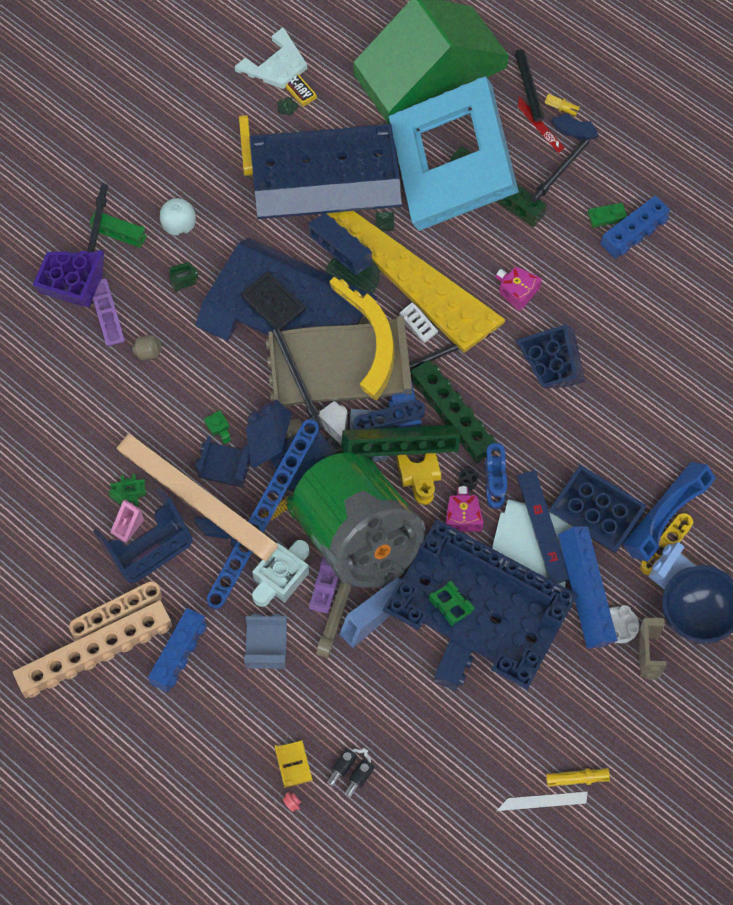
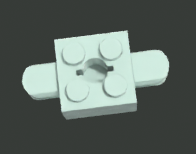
[252,540,310,607]

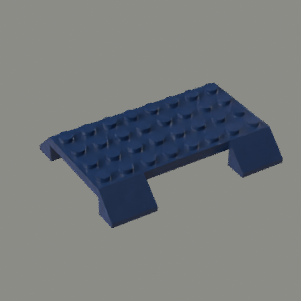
[195,238,378,342]

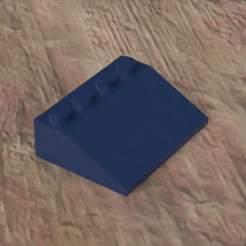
[549,464,647,553]

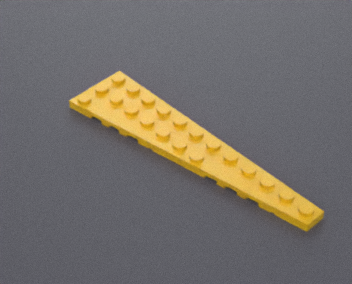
[326,211,505,353]

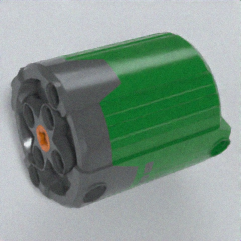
[286,452,426,588]

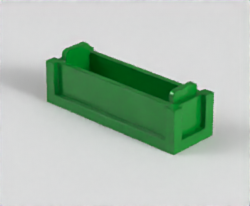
[89,210,147,248]

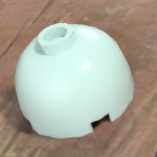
[160,198,196,235]

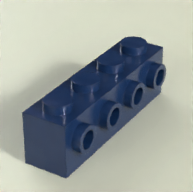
[308,213,372,275]

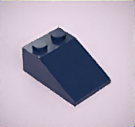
[246,399,292,468]

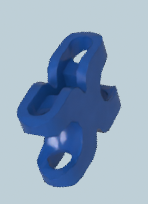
[484,443,507,509]

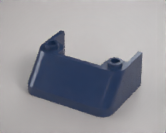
[93,488,192,583]

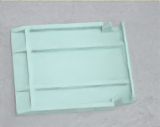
[492,499,572,587]

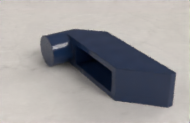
[194,518,242,547]

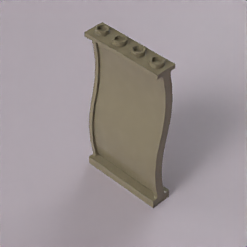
[266,316,412,407]

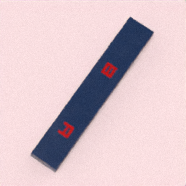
[517,470,570,584]

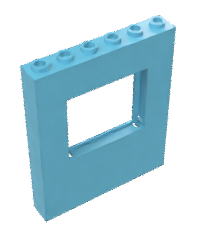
[389,76,519,231]

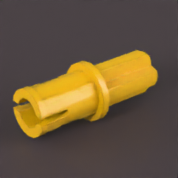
[545,94,580,117]

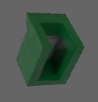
[169,261,198,293]

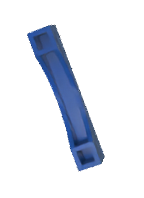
[623,462,716,562]

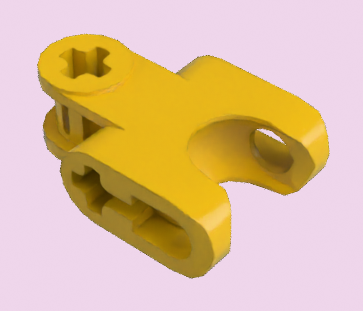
[396,453,441,505]

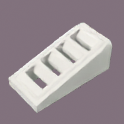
[399,303,438,343]

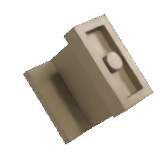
[638,618,667,680]

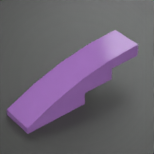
[93,278,125,347]
[309,557,339,614]

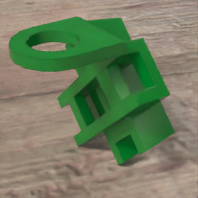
[108,474,146,508]

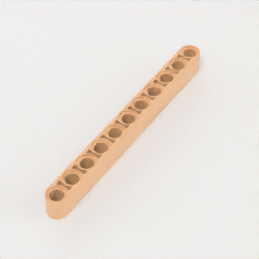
[116,433,279,562]

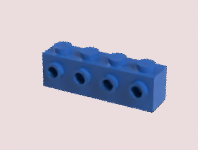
[601,195,670,259]
[148,608,207,693]

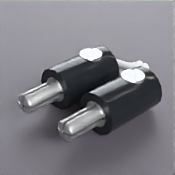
[327,748,375,797]

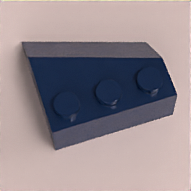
[515,324,585,389]
[267,427,335,491]

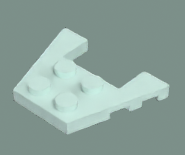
[235,28,307,89]

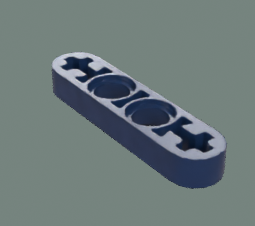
[353,400,425,430]

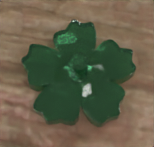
[277,96,298,116]

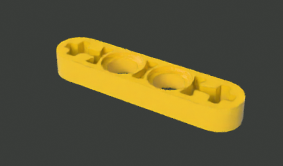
[239,115,253,176]
[640,513,693,575]

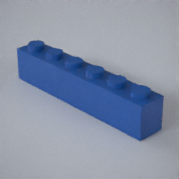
[558,526,618,649]

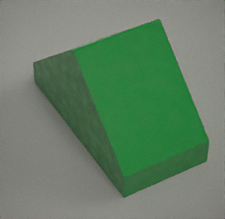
[354,0,509,123]

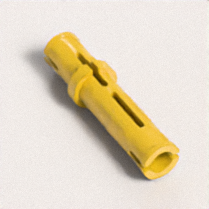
[546,768,610,787]

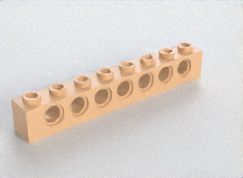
[13,600,172,698]

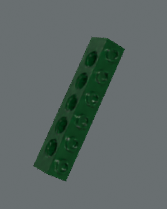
[450,146,547,228]
[411,360,497,464]

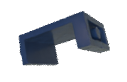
[195,436,251,488]

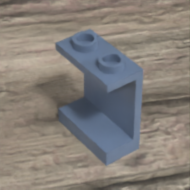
[244,614,287,669]

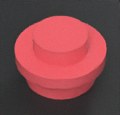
[283,792,301,812]

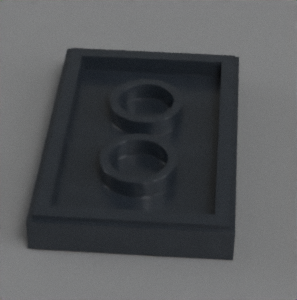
[240,271,306,331]

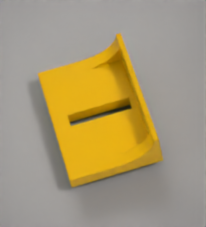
[275,741,312,788]

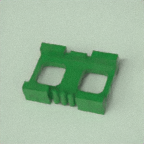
[428,581,475,626]

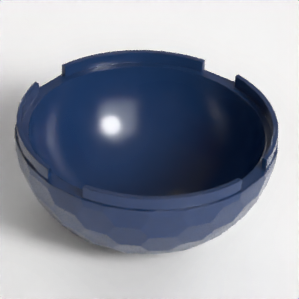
[662,565,733,644]

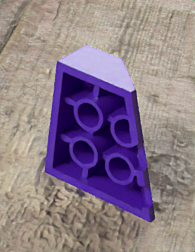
[33,250,104,308]

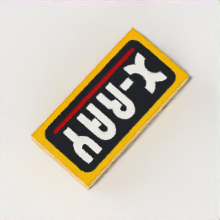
[286,74,317,107]

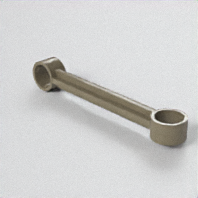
[316,581,352,658]

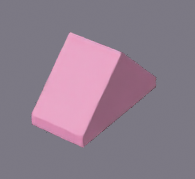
[110,500,144,542]

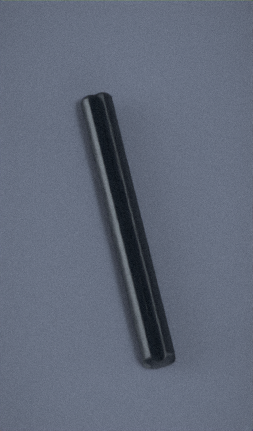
[515,49,544,122]

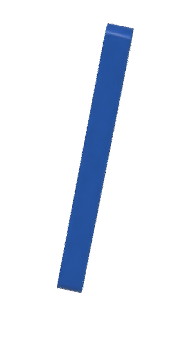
[207,419,319,610]

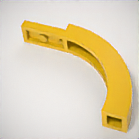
[329,277,395,401]

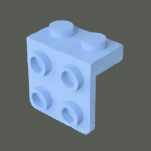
[648,542,695,590]

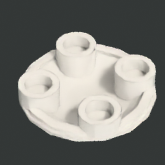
[609,605,639,644]

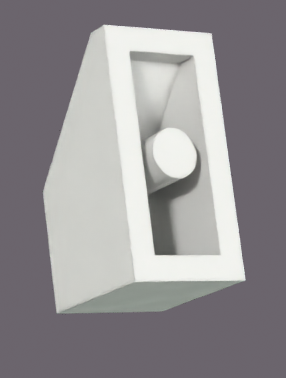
[319,401,348,445]

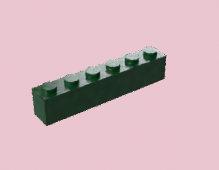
[341,425,460,457]

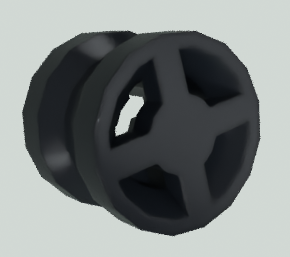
[458,467,478,491]

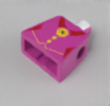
[495,267,542,312]
[446,486,483,532]

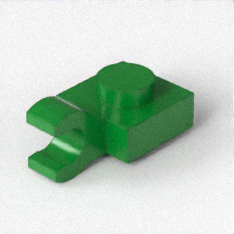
[204,411,231,444]

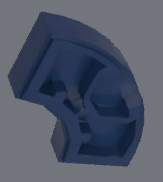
[551,113,599,140]

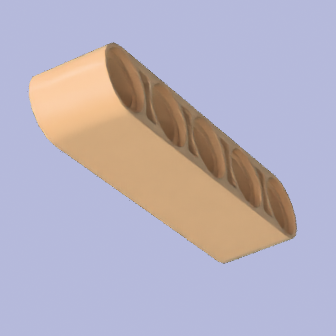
[69,582,162,640]

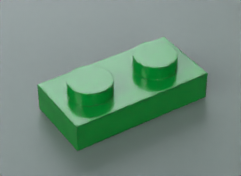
[587,203,627,228]

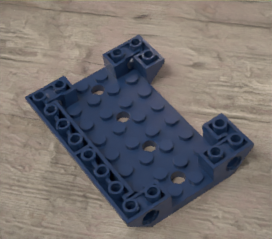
[250,123,402,219]
[382,519,578,690]

